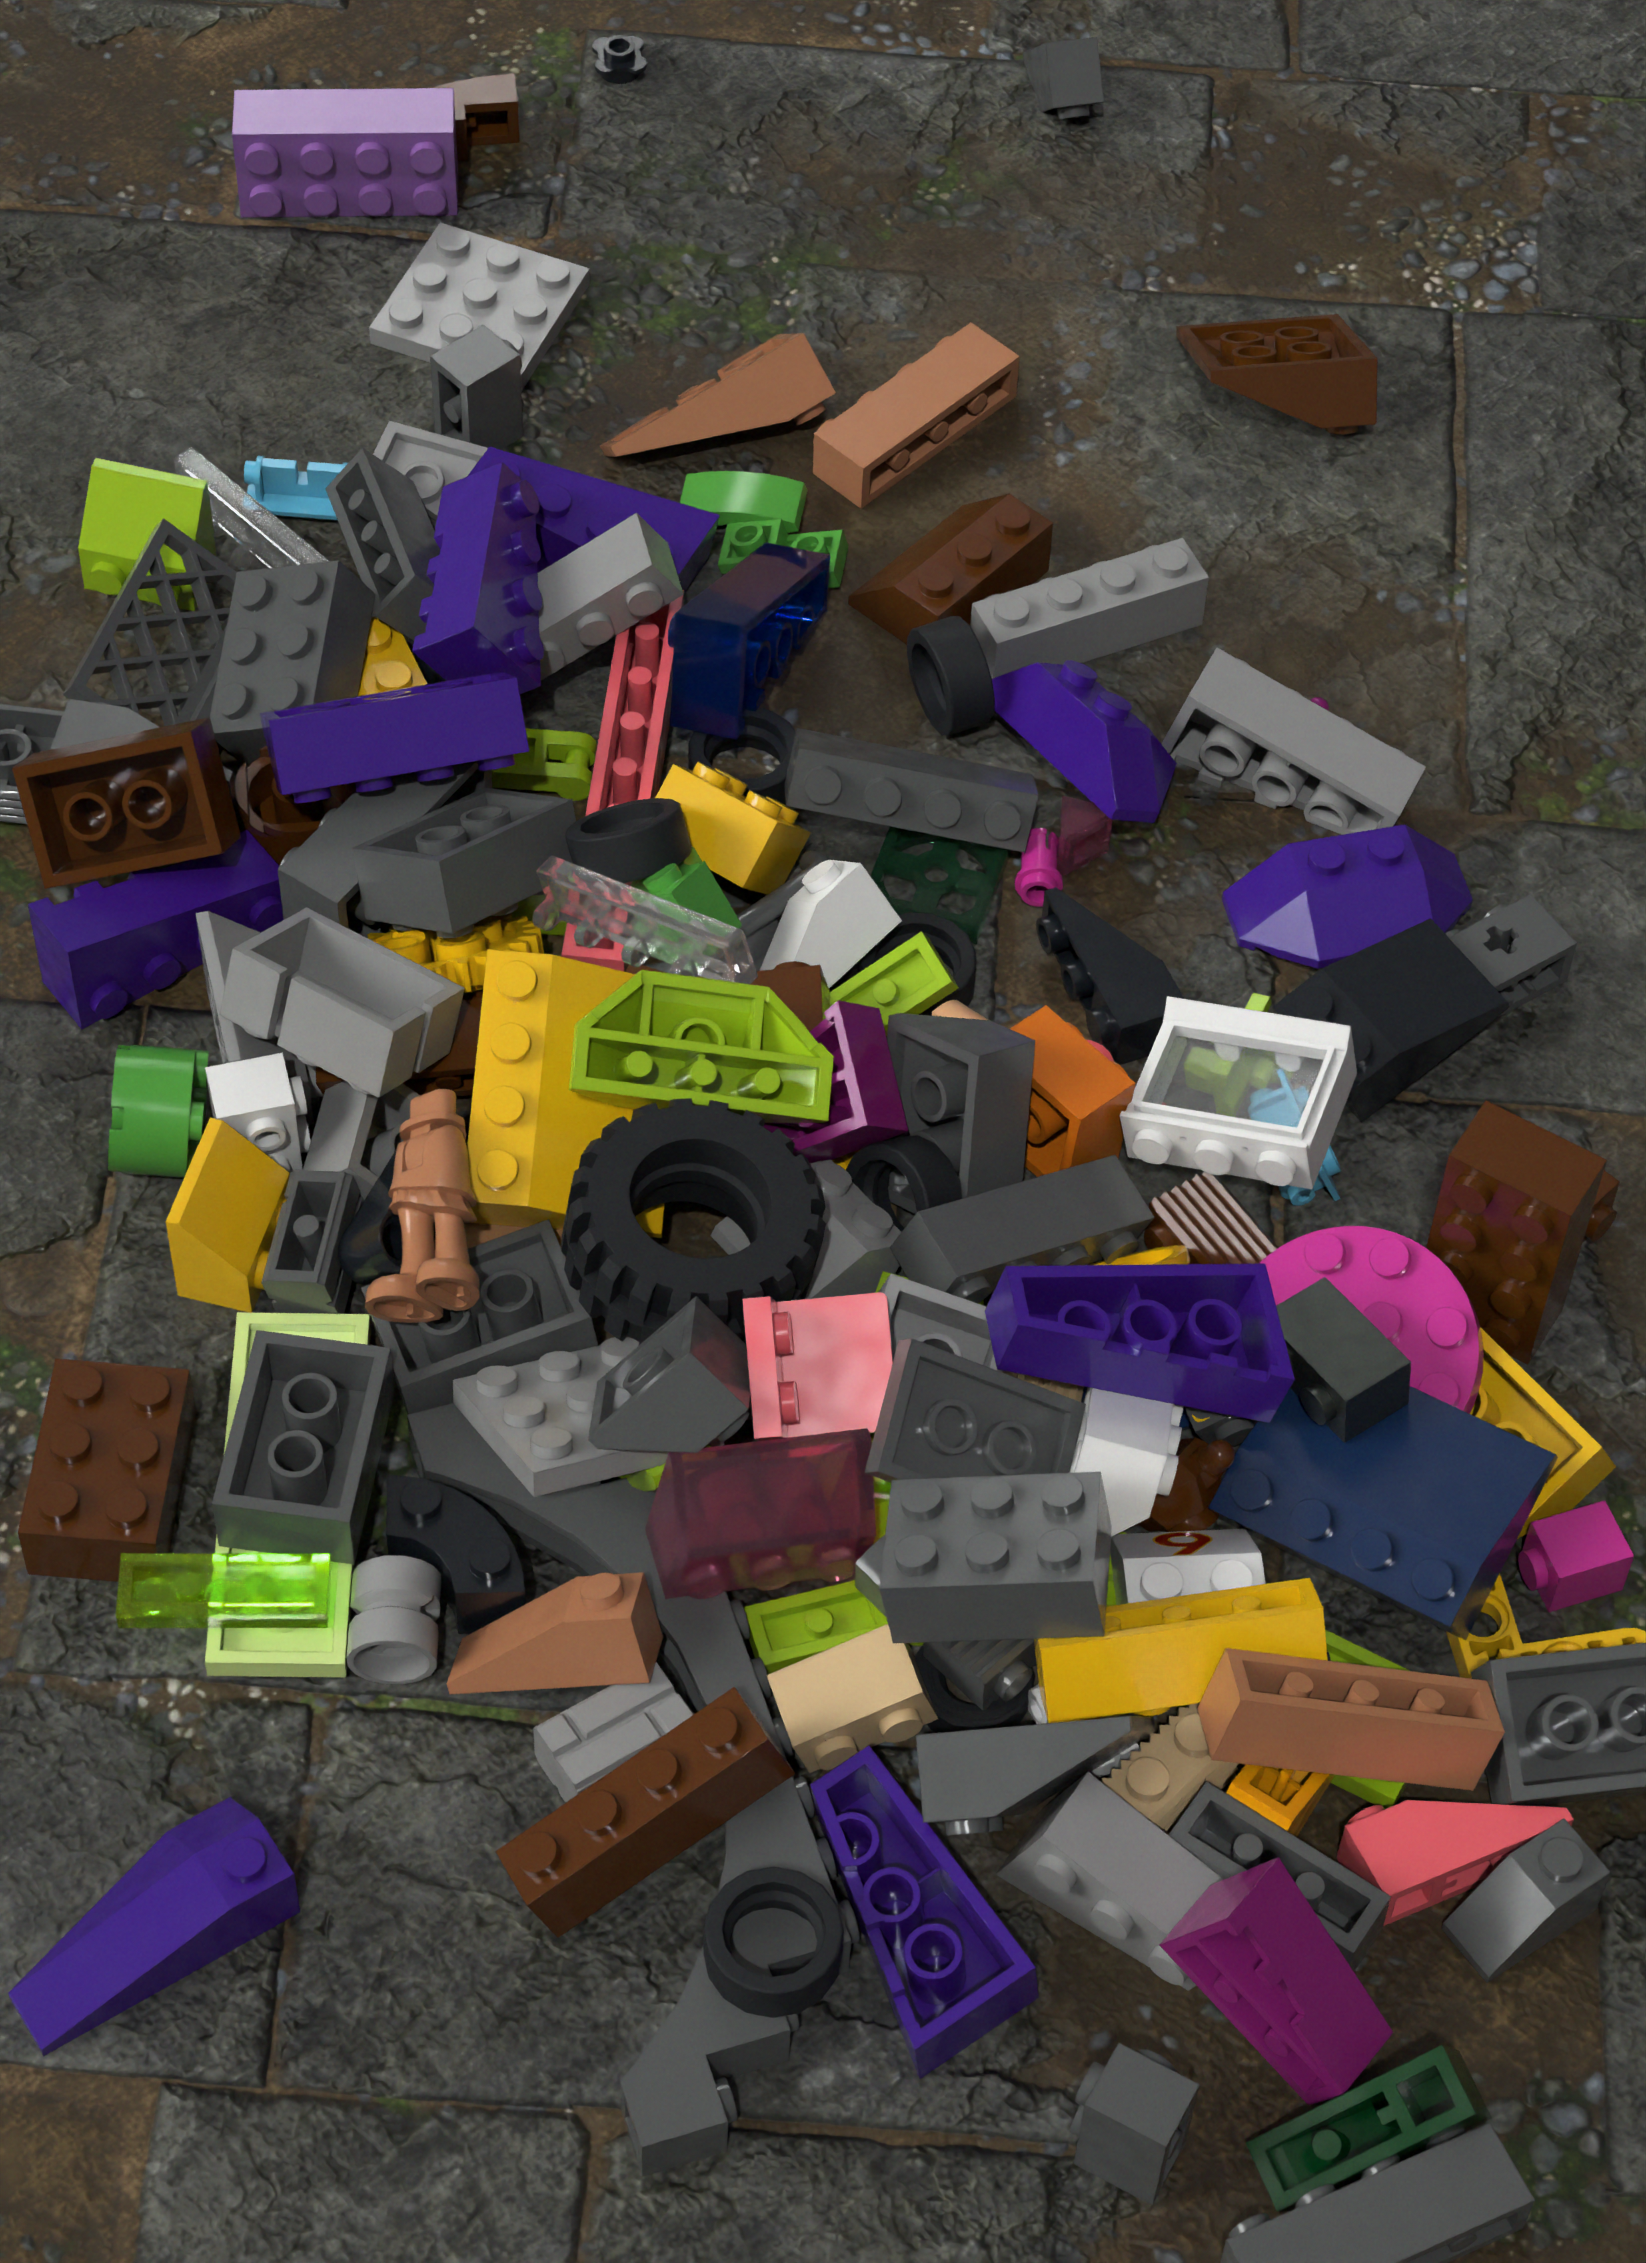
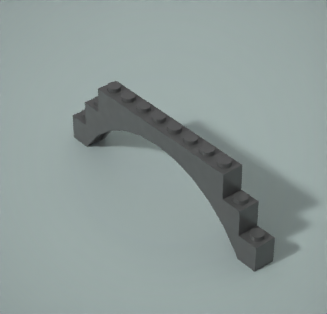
[407,1403,859,2177]

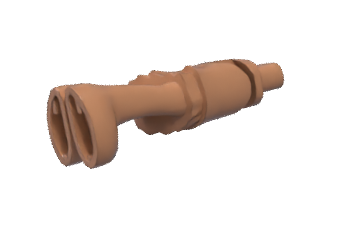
[365,1089,480,1323]

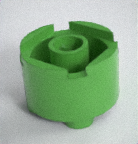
[108,1045,209,1178]

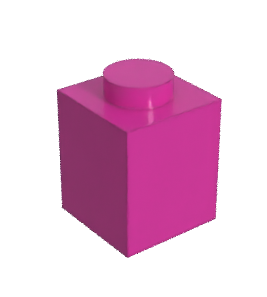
[1518,1500,1634,1613]

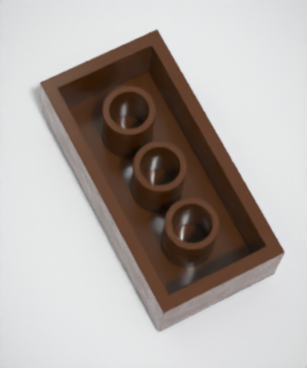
[1426,1100,1607,1365]

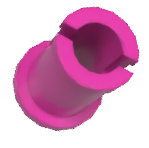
[1015,828,1063,907]

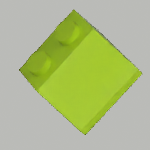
[78,458,217,611]

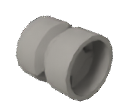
[347,1555,442,1684]

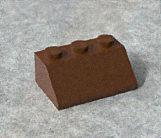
[848,494,1053,645]

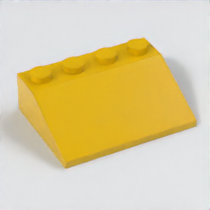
[467,949,665,1238]

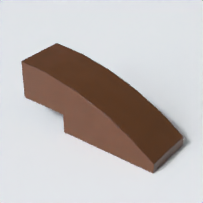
[431,73,520,161]

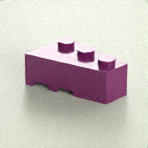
[1159,1857,1394,2105]

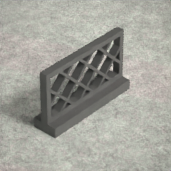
[63,518,237,726]

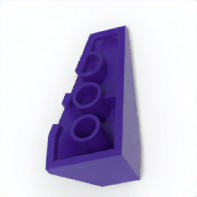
[8,1797,300,2056]

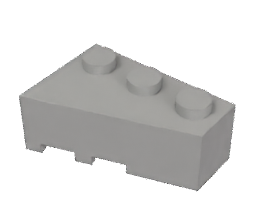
[995,1772,1224,1991]

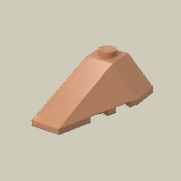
[600,333,836,457]

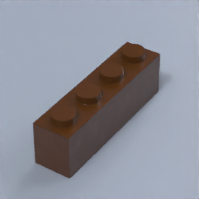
[495,1687,795,1938]

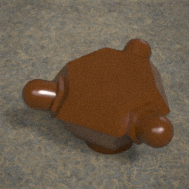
[1134,1437,1235,1532]

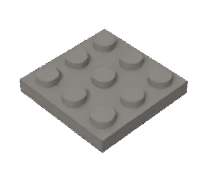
[369,222,590,391]
[453,1337,724,1497]

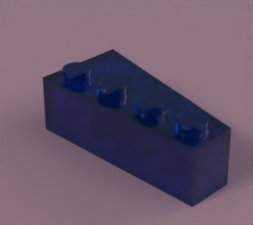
[668,542,830,740]

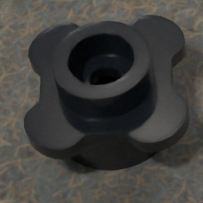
[592,35,647,84]

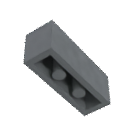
[1169,1781,1391,1971]

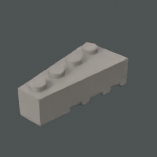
[1162,648,1426,835]

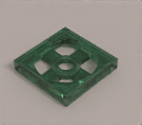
[870,826,1011,945]

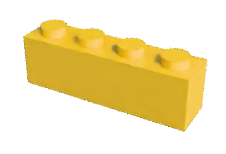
[1034,1578,1328,1723]

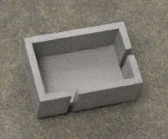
[219,907,465,1098]

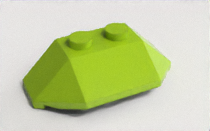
[569,970,834,1123]

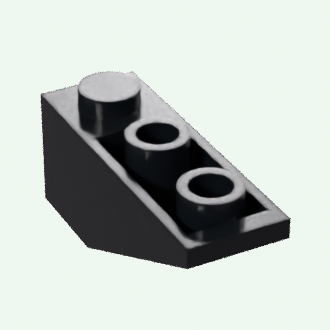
[1036,887,1184,1065]

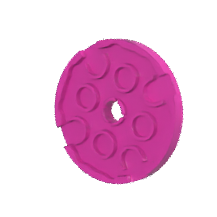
[1259,1226,1484,1414]

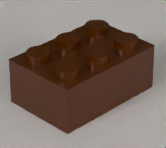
[12,717,241,889]
[18,1358,197,1586]

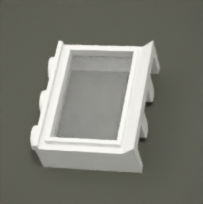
[1120,996,1357,1189]

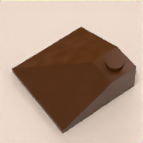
[1176,314,1377,434]

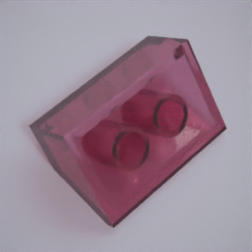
[645,1428,876,1599]

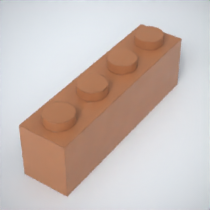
[813,322,1020,509]
[1197,1648,1505,1791]

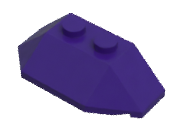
[992,660,1177,823]
[1222,824,1473,969]

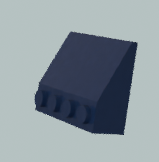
[1208,1386,1558,1641]

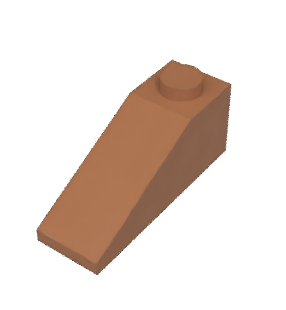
[447,1572,663,1695]

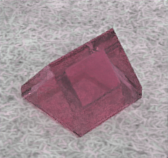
[1057,796,1113,876]

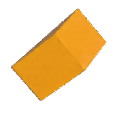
[1226,1764,1335,1837]

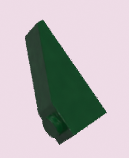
[1246,2045,1492,2212]

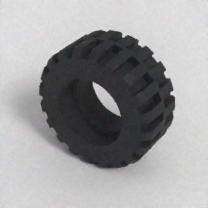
[561,1098,826,1345]

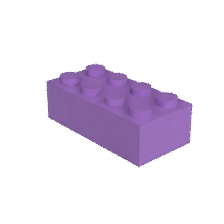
[232,88,458,218]

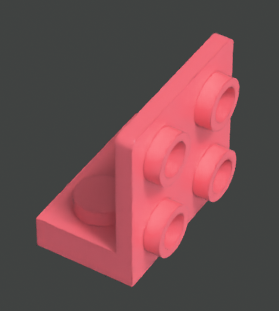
[742,1292,893,1443]

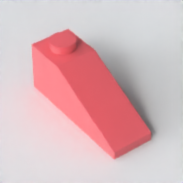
[1336,1800,1574,1926]

